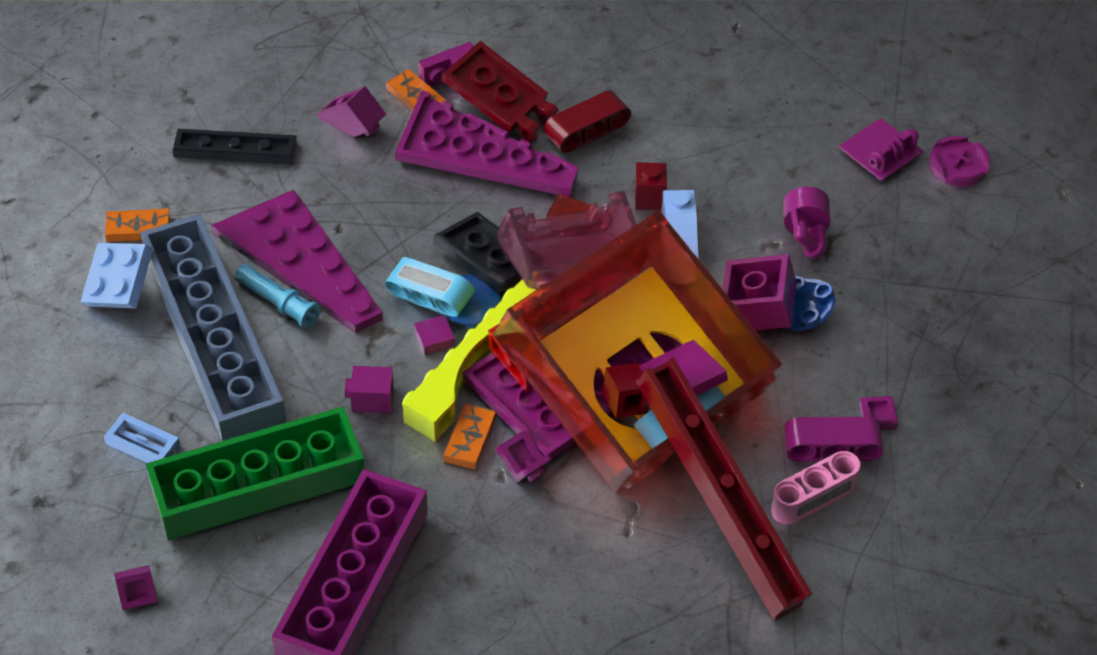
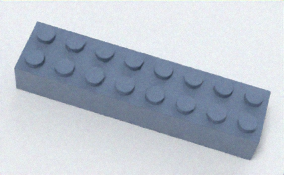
[140,214,286,441]

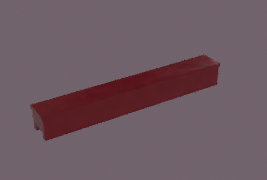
[636,357,812,620]

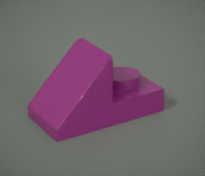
[418,41,473,87]

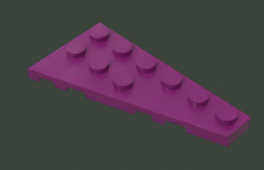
[395,90,579,197]
[211,190,383,333]

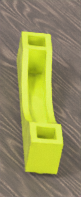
[402,279,553,442]

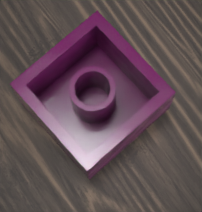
[720,254,797,333]

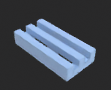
[104,413,180,463]

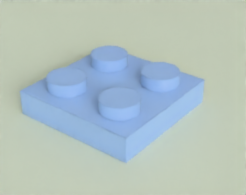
[80,243,153,309]

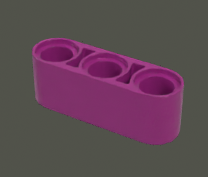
[784,417,884,462]

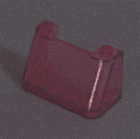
[497,191,649,291]

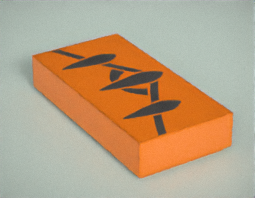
[386,69,447,112]
[105,208,170,242]
[443,403,496,470]

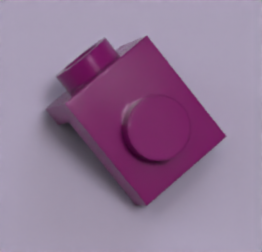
[495,430,552,483]

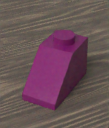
[317,86,387,137]

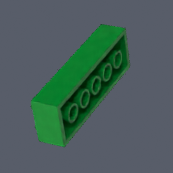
[145,406,365,540]

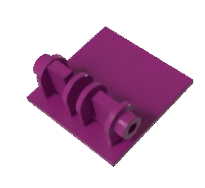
[839,118,924,181]

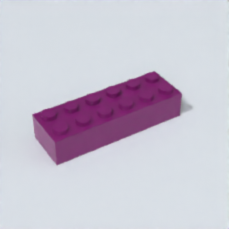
[271,469,428,655]

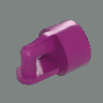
[783,187,831,260]

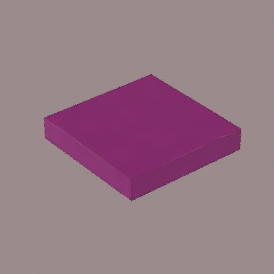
[639,339,728,396]

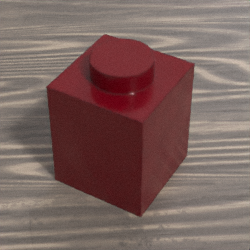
[634,162,667,210]
[602,363,649,418]

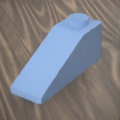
[661,190,699,286]

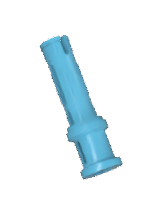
[234,263,321,329]

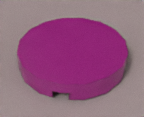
[929,136,990,187]

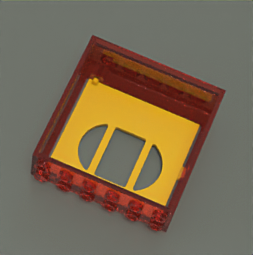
[493,210,783,492]

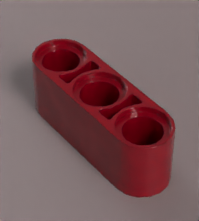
[543,90,632,153]

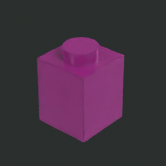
[345,366,394,413]

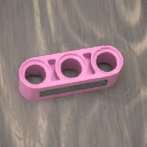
[771,451,860,524]

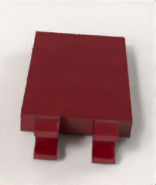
[441,41,559,143]

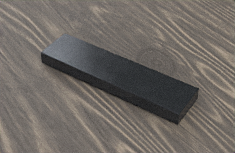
[172,128,297,165]

